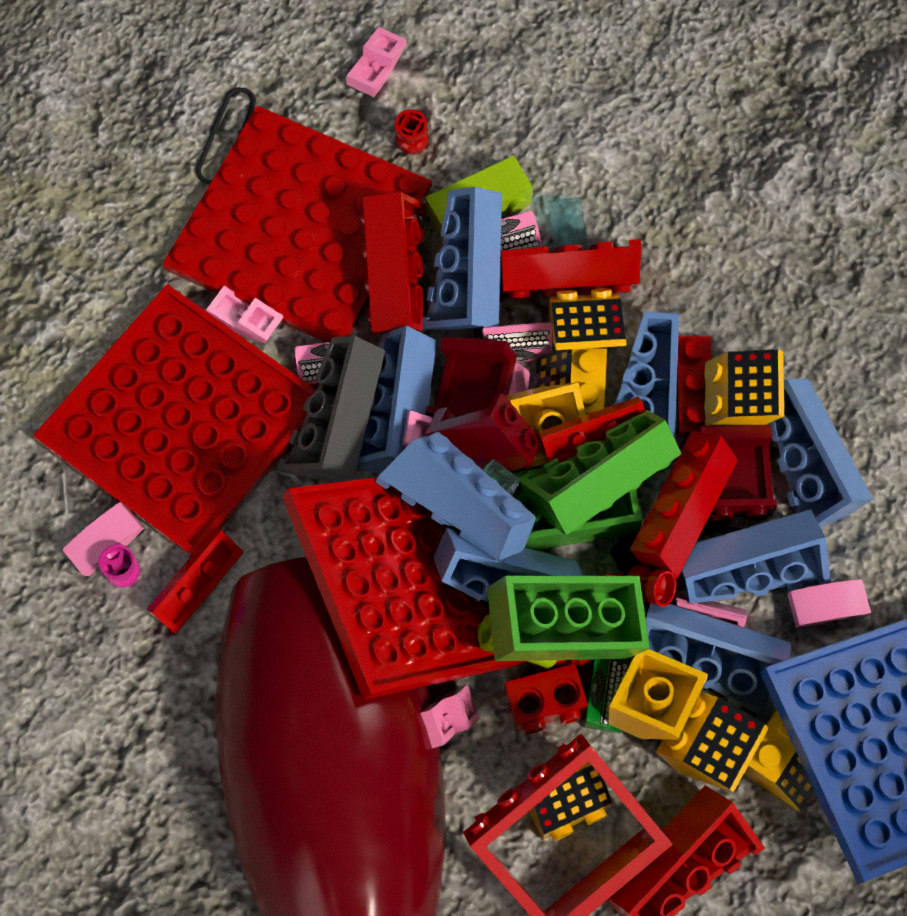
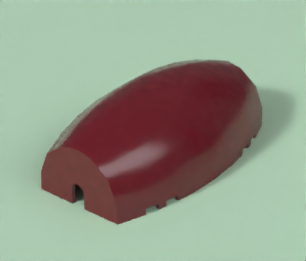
[216,557,446,916]

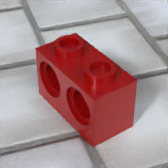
[504,663,588,734]

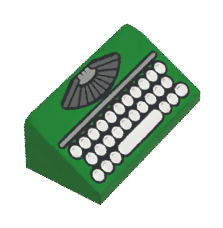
[584,659,631,734]

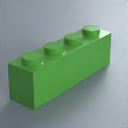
[516,410,681,536]

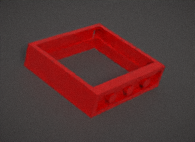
[463,734,673,916]

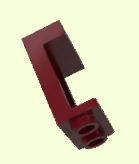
[425,337,517,418]
[425,393,541,476]
[699,425,777,522]

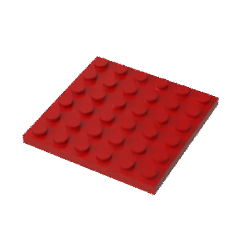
[162,105,432,343]
[33,284,316,557]
[281,477,531,700]

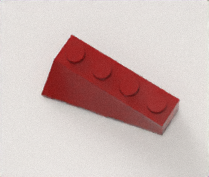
[360,191,426,336]
[500,239,642,300]
[630,431,738,579]
[607,785,765,916]

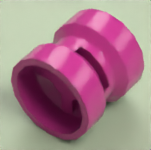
[99,544,141,588]

